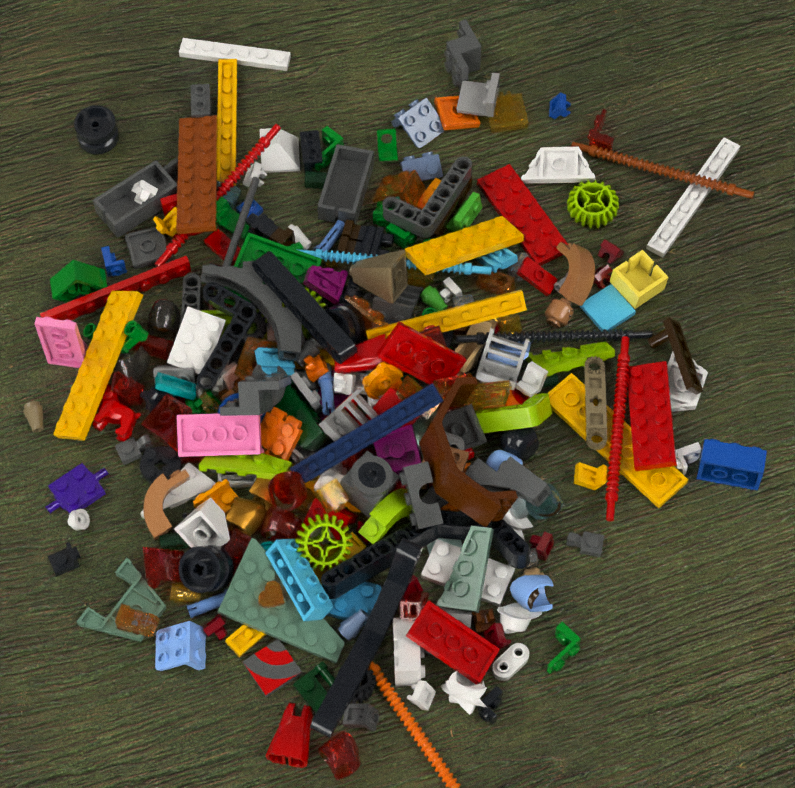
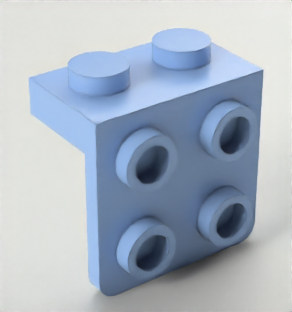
[155,621,206,671]

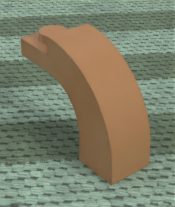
[557,242,595,306]
[143,469,190,540]

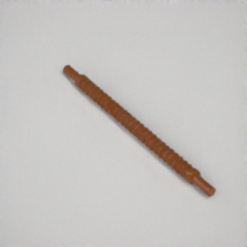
[571,141,755,199]

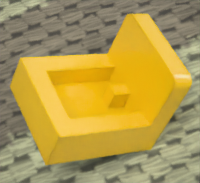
[153,206,177,237]
[574,462,608,490]

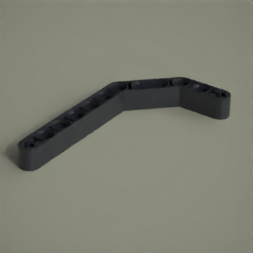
[321,510,530,599]
[310,538,423,738]

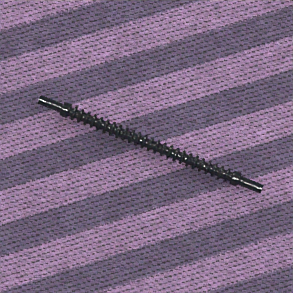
[456,329,653,345]

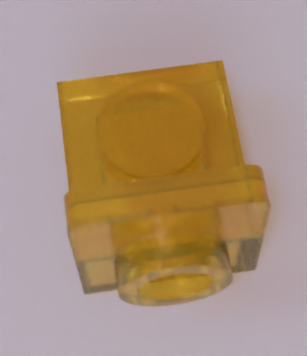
[494,313,522,334]
[199,392,220,414]

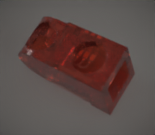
[400,591,429,620]

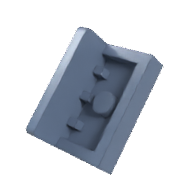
[400,152,443,185]

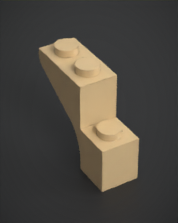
[455,319,497,374]

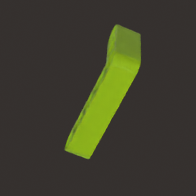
[474,393,552,433]

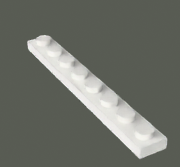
[646,137,740,258]

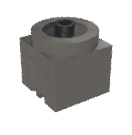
[337,451,400,518]

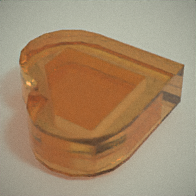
[258,581,284,608]

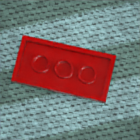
[376,321,467,392]
[405,600,500,685]

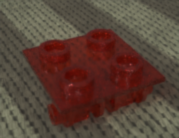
[142,547,184,588]

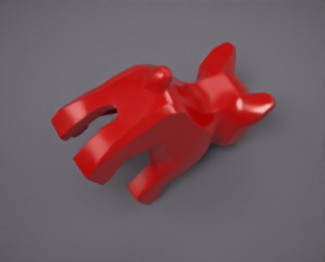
[92,381,141,442]

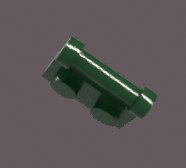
[293,661,335,714]

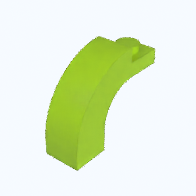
[358,488,412,544]

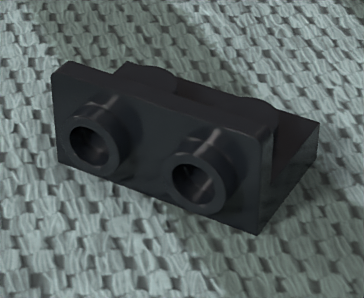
[300,130,323,176]

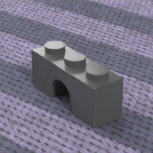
[399,461,443,530]

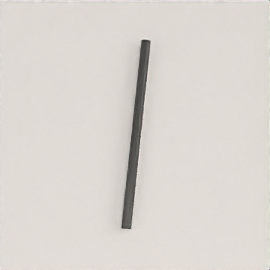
[213,177,260,296]

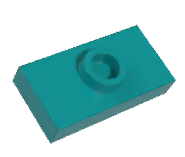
[155,372,196,401]

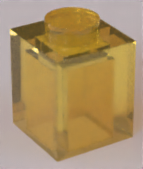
[407,267,435,289]
[314,478,349,514]

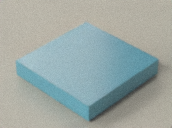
[580,284,636,332]

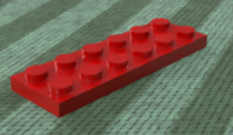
[477,164,568,266]
[627,361,677,471]

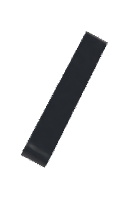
[252,251,357,364]

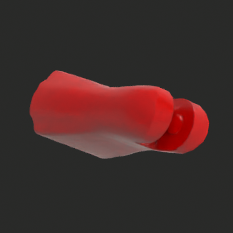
[333,333,389,374]
[266,702,313,768]

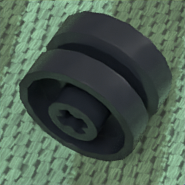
[74,105,119,154]
[317,303,365,344]
[179,545,234,593]

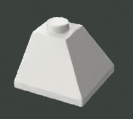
[260,128,300,173]
[174,497,230,548]

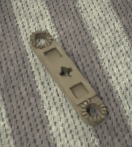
[584,356,607,450]

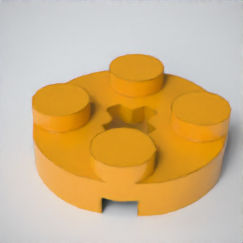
[362,362,403,399]

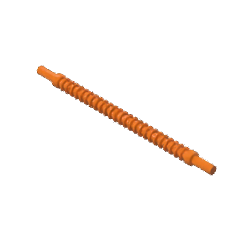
[368,661,461,788]

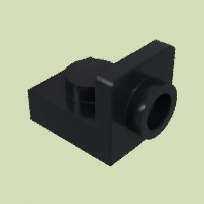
[48,542,81,577]
[478,686,503,725]

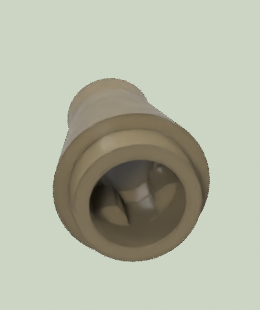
[23,401,44,433]

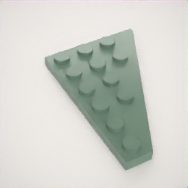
[218,538,345,664]

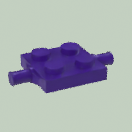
[45,463,109,514]

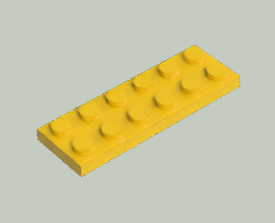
[405,216,524,275]

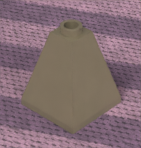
[349,250,408,304]

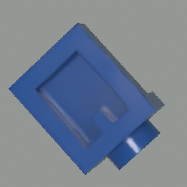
[101,246,127,277]

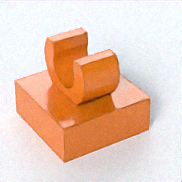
[303,354,329,382]

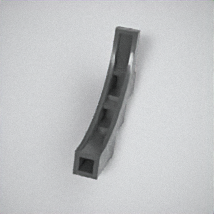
[201,260,302,361]
[422,456,552,508]

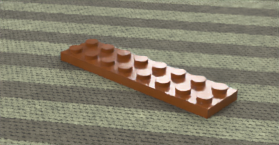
[176,115,218,234]

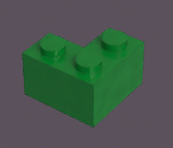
[50,260,107,303]

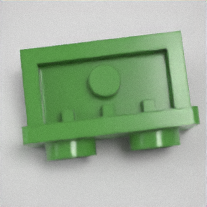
[446,192,482,232]

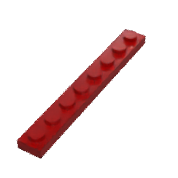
[40,256,191,321]

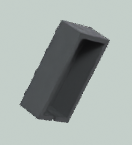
[317,144,374,224]
[93,160,177,238]

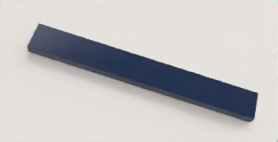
[290,383,444,486]

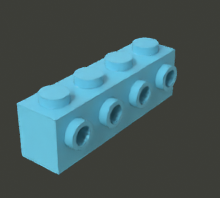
[265,538,334,621]

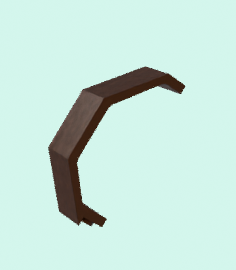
[419,377,518,527]

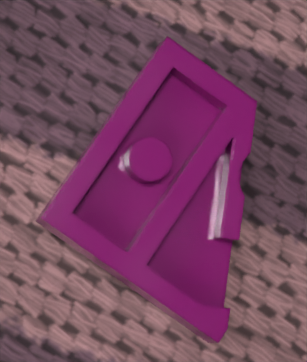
[303,265,348,304]

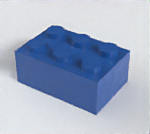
[696,439,767,491]

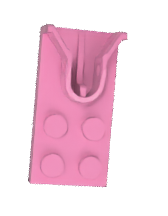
[35,317,89,368]
[177,413,264,457]

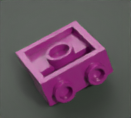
[374,424,423,475]

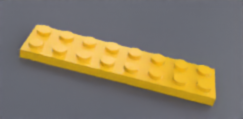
[53,291,143,441]
[548,373,689,508]

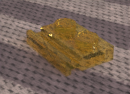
[465,380,512,410]

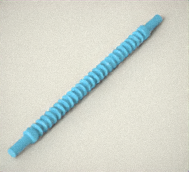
[296,249,492,275]

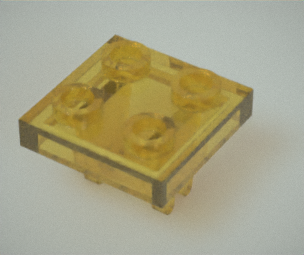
[488,91,529,133]

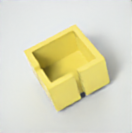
[610,250,668,309]

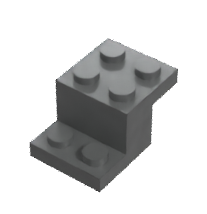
[444,19,481,90]
[220,372,291,416]

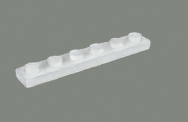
[179,38,291,71]

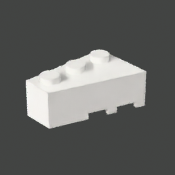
[393,617,425,687]

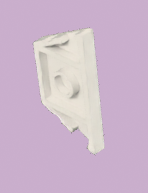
[521,147,595,184]
[668,351,708,412]

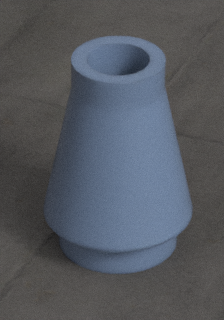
[338,609,369,640]

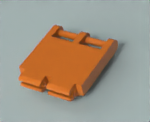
[261,407,303,461]

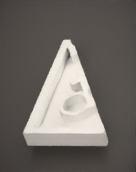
[140,462,215,519]

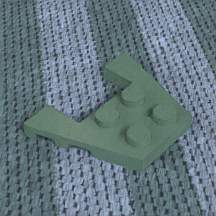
[77,557,166,642]

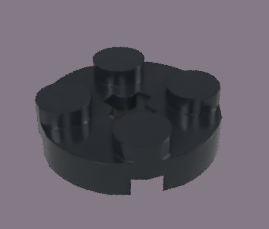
[140,446,182,484]

